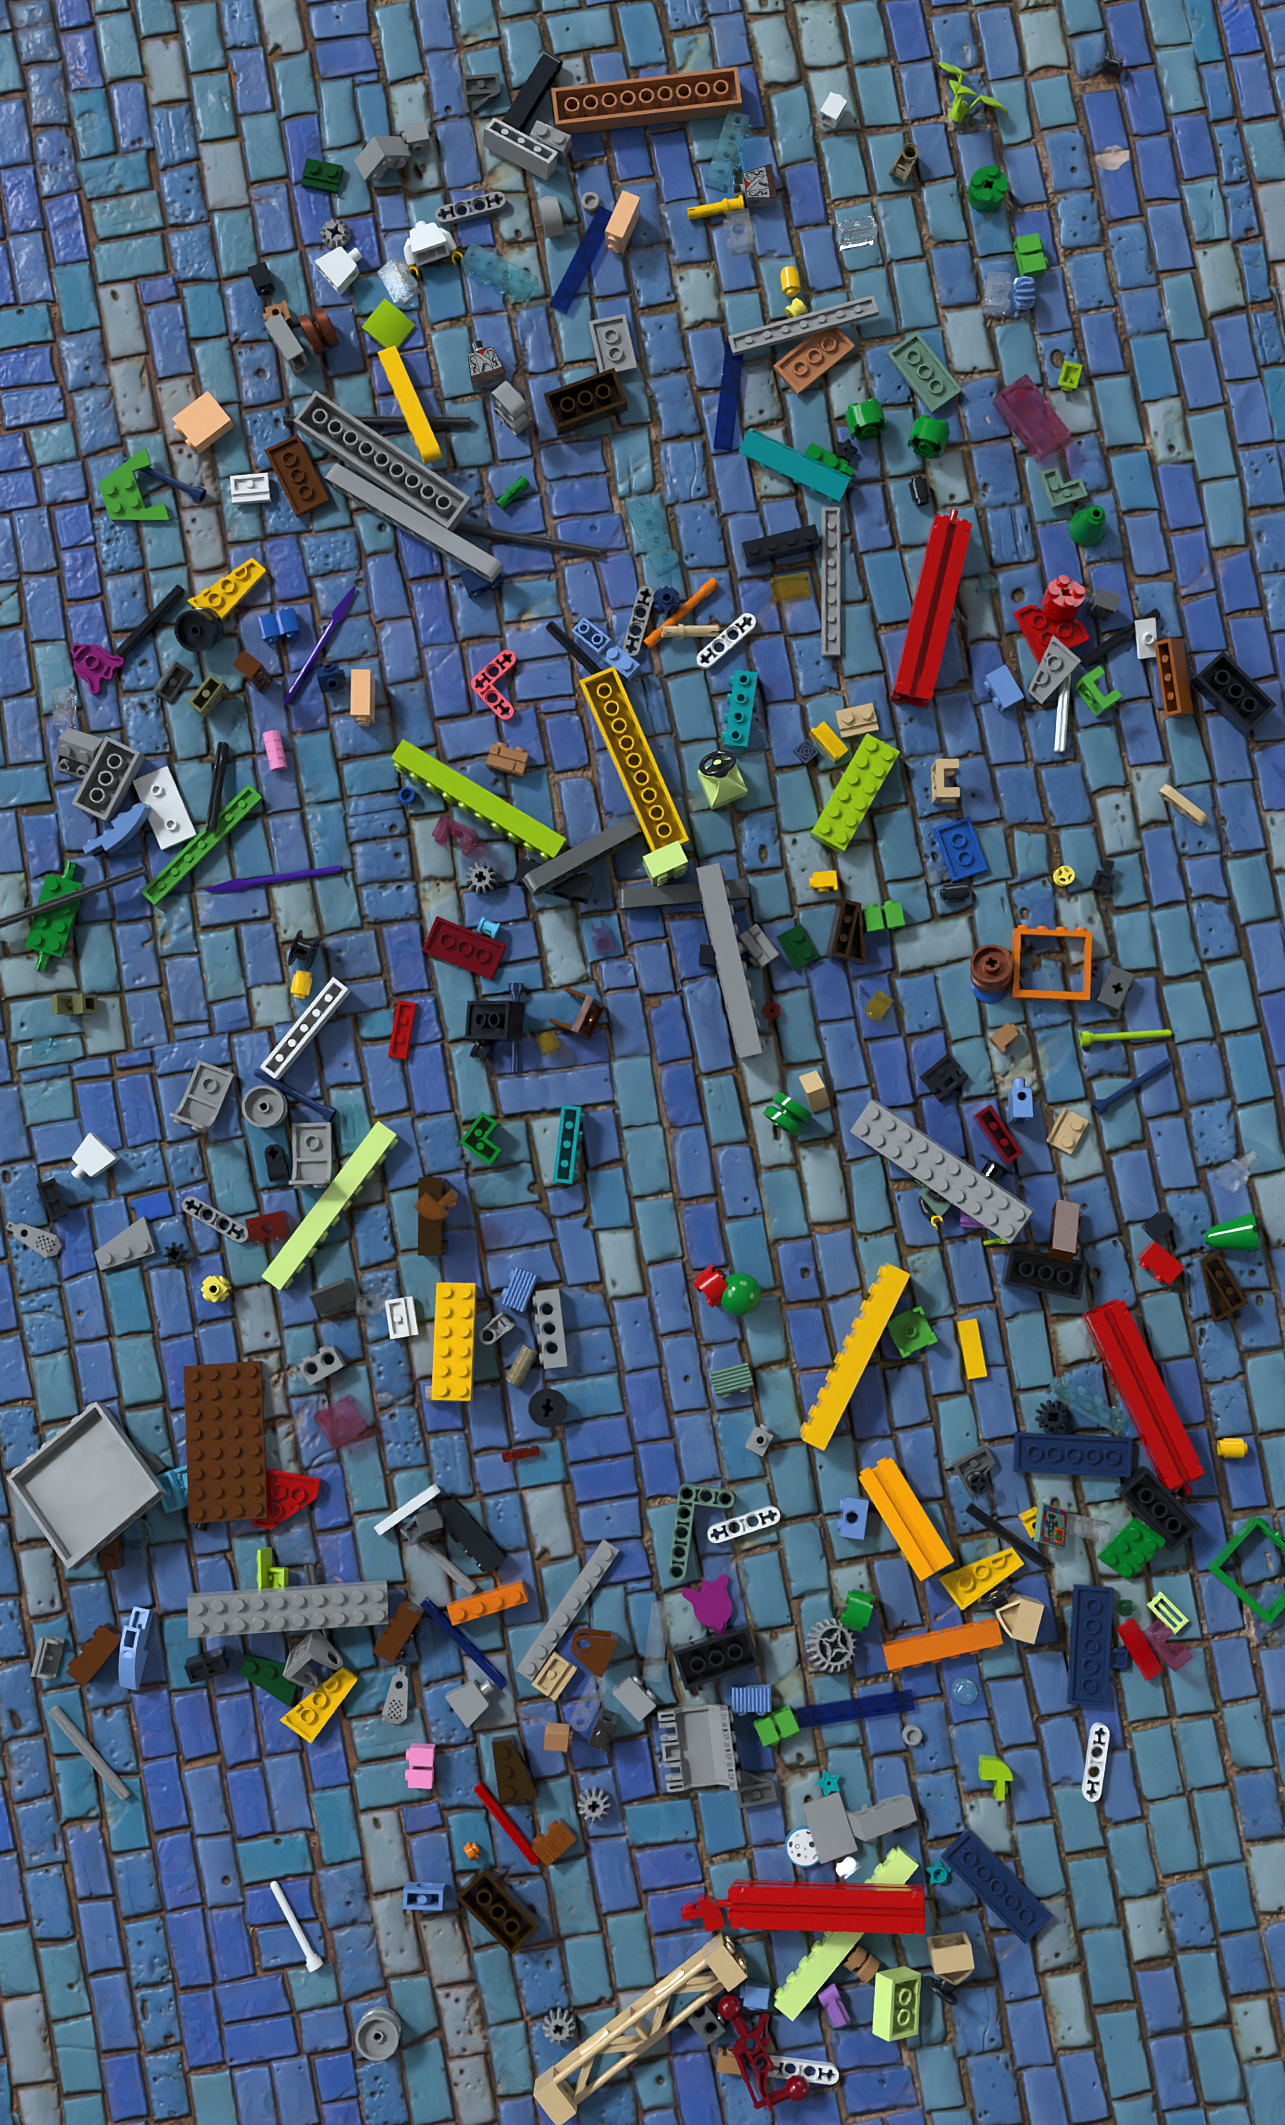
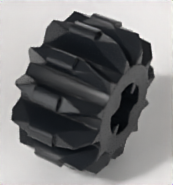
[1035,1399,1069,1433]

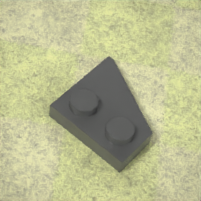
[462,73,501,115]
[951,1444,995,1496]

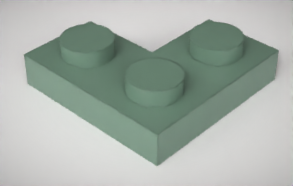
[1038,466,1088,509]

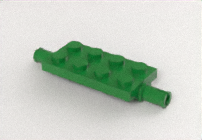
[25,860,85,973]

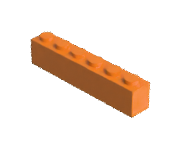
[881,1617,1003,1672]

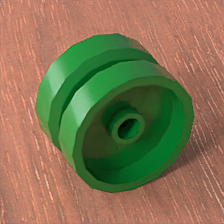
[763,1091,813,1137]

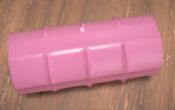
[263,730,287,772]

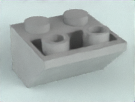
[56,727,103,779]

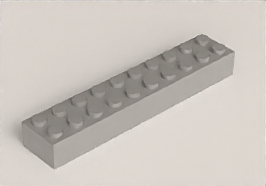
[293,390,472,532]
[695,863,765,1058]
[850,1100,1036,1244]
[187,1580,388,1638]

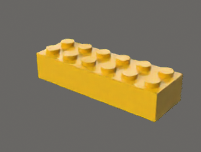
[431,1282,477,1402]

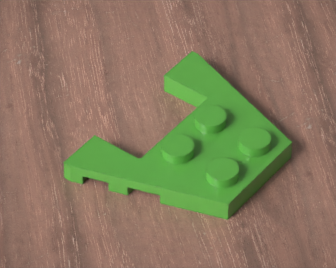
[98,448,171,521]

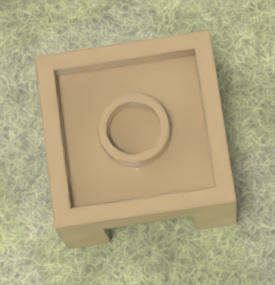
[931,759,960,804]

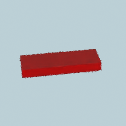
[388,1000,417,1060]
[1116,1618,1163,1681]

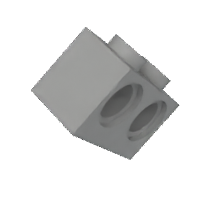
[298,1344,346,1386]

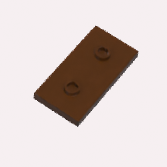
[264,434,331,518]

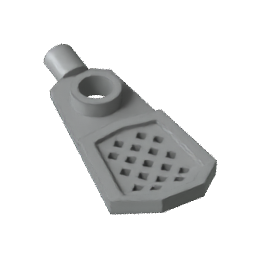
[6,1221,62,1258]
[382,1664,408,1724]

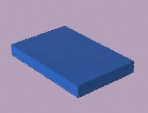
[933,816,989,883]

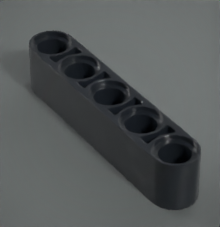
[502,51,563,132]

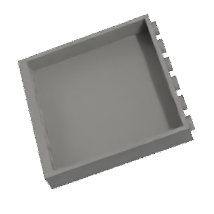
[6,1402,167,1571]

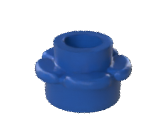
[398,787,417,805]

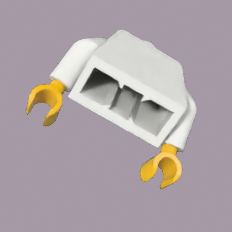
[404,221,463,280]

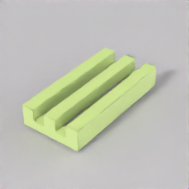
[1147,1591,1189,1634]

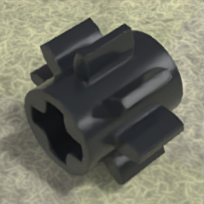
[163,1242,189,1266]

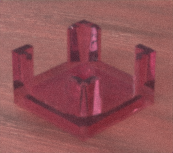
[432,815,479,857]
[314,1394,370,1450]
[1142,1618,1193,1672]

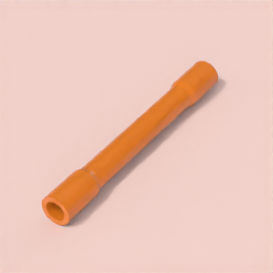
[643,577,719,650]

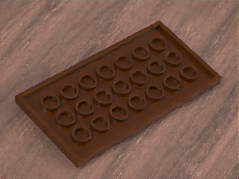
[183,1361,268,1524]

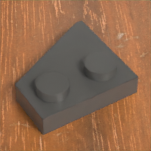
[735,1768,778,1808]

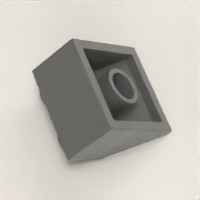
[308,1277,358,1316]

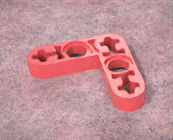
[471,650,516,721]

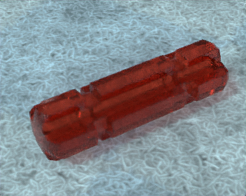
[502,1445,540,1462]

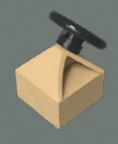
[977,1582,1044,1644]
[924,1931,975,2006]

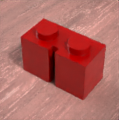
[1136,1241,1185,1285]

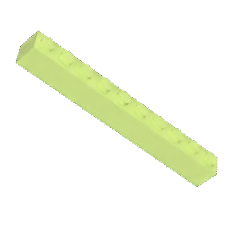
[261,1121,399,1290]
[773,1845,919,2021]

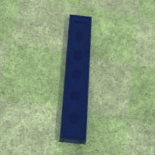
[550,206,613,314]
[713,337,743,451]
[420,1597,508,1690]
[796,1689,915,1729]

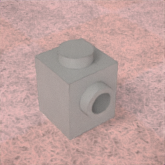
[402,121,431,152]
[745,1424,773,1456]

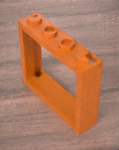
[1010,925,1092,1002]

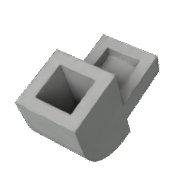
[537,196,565,238]

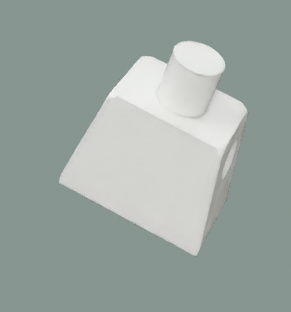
[315,247,362,295]
[71,1133,120,1180]

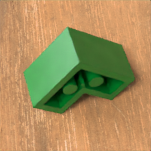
[459,1112,503,1166]

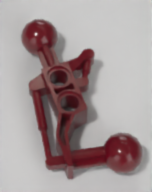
[718,1993,810,2111]

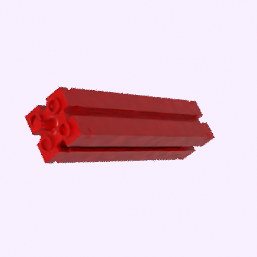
[890,509,972,708]
[1081,1299,1205,1495]
[717,1879,926,1934]

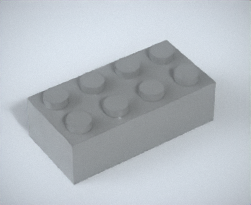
[72,736,145,824]

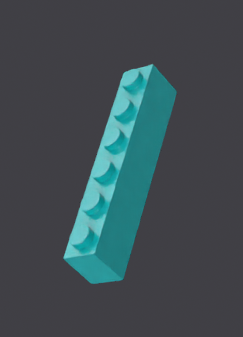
[739,428,852,502]

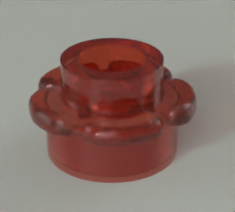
[762,1001,781,1020]

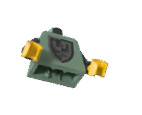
[915,1178,952,1230]

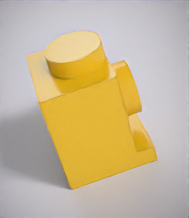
[809,870,838,893]
[1018,1506,1037,1538]

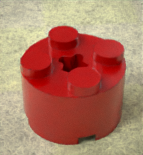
[1041,575,1085,622]
[693,1263,728,1308]

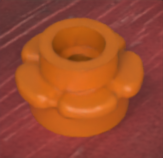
[463,1842,481,1861]

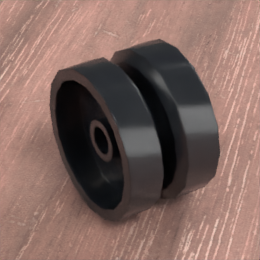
[174,606,224,652]

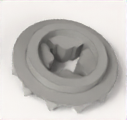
[320,218,350,249]

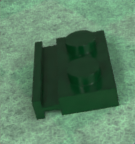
[300,158,344,195]
[776,924,819,971]

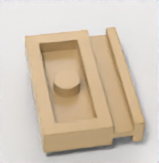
[835,703,879,739]
[1045,1108,1089,1155]
[532,1651,577,1701]

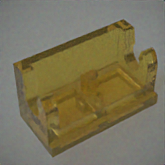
[769,572,810,602]

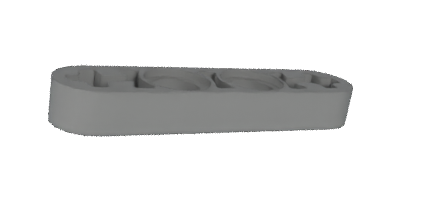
[435,191,506,226]
[623,586,654,658]
[182,1196,250,1243]

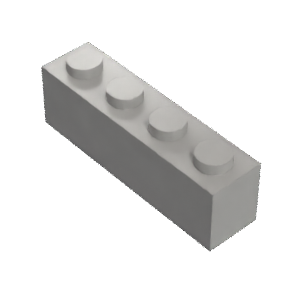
[482,118,558,181]

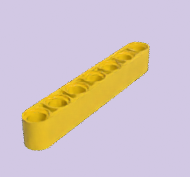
[377,345,442,465]

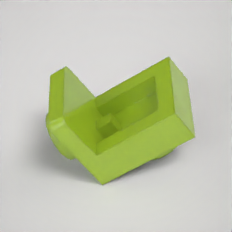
[1058,360,1083,391]

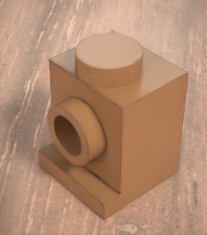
[263,300,293,326]
[988,1023,1020,1053]
[716,2044,746,2075]

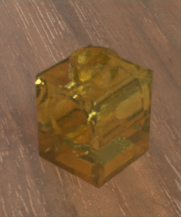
[863,989,894,1021]

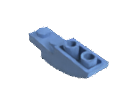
[571,617,641,681]
[82,802,152,855]
[119,1606,154,1690]

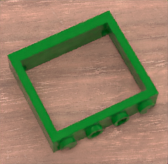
[1206,1516,1285,1625]

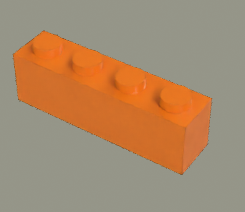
[447,1579,529,1626]

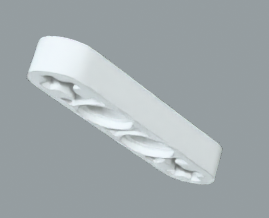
[696,613,756,670]
[374,1483,441,1535]
[707,1506,780,1543]
[1082,1723,1110,1802]
[762,2055,839,2085]

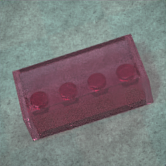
[992,374,1071,463]

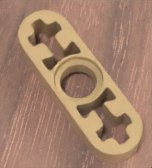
[1158,784,1208,826]

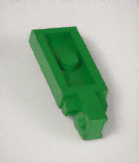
[805,443,855,477]

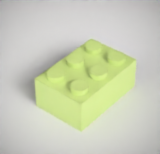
[643,841,688,886]
[872,1966,921,2042]

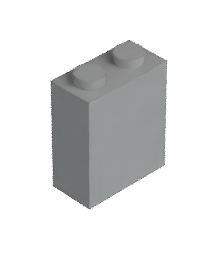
[264,314,310,375]

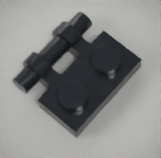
[919,1053,969,1102]

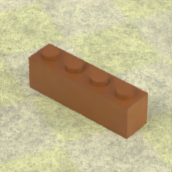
[1154,637,1194,719]

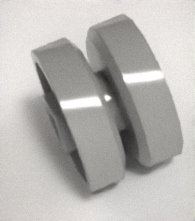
[242,1085,288,1128]
[355,2006,402,2061]

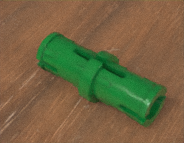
[495,475,530,510]

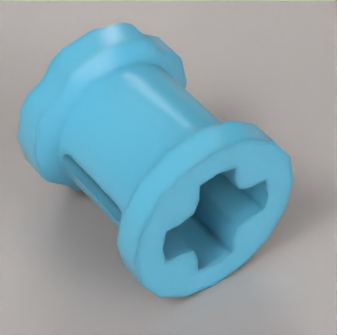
[476,917,501,939]

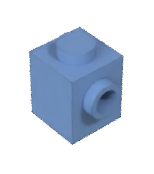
[740,1979,770,2010]

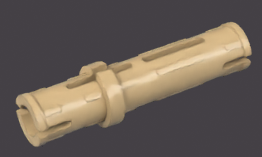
[661,624,719,639]

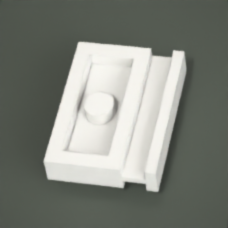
[230,473,271,505]
[385,1296,419,1339]

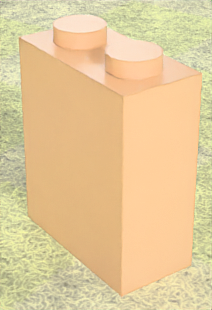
[605,191,640,254]
[172,391,234,453]
[350,669,375,726]

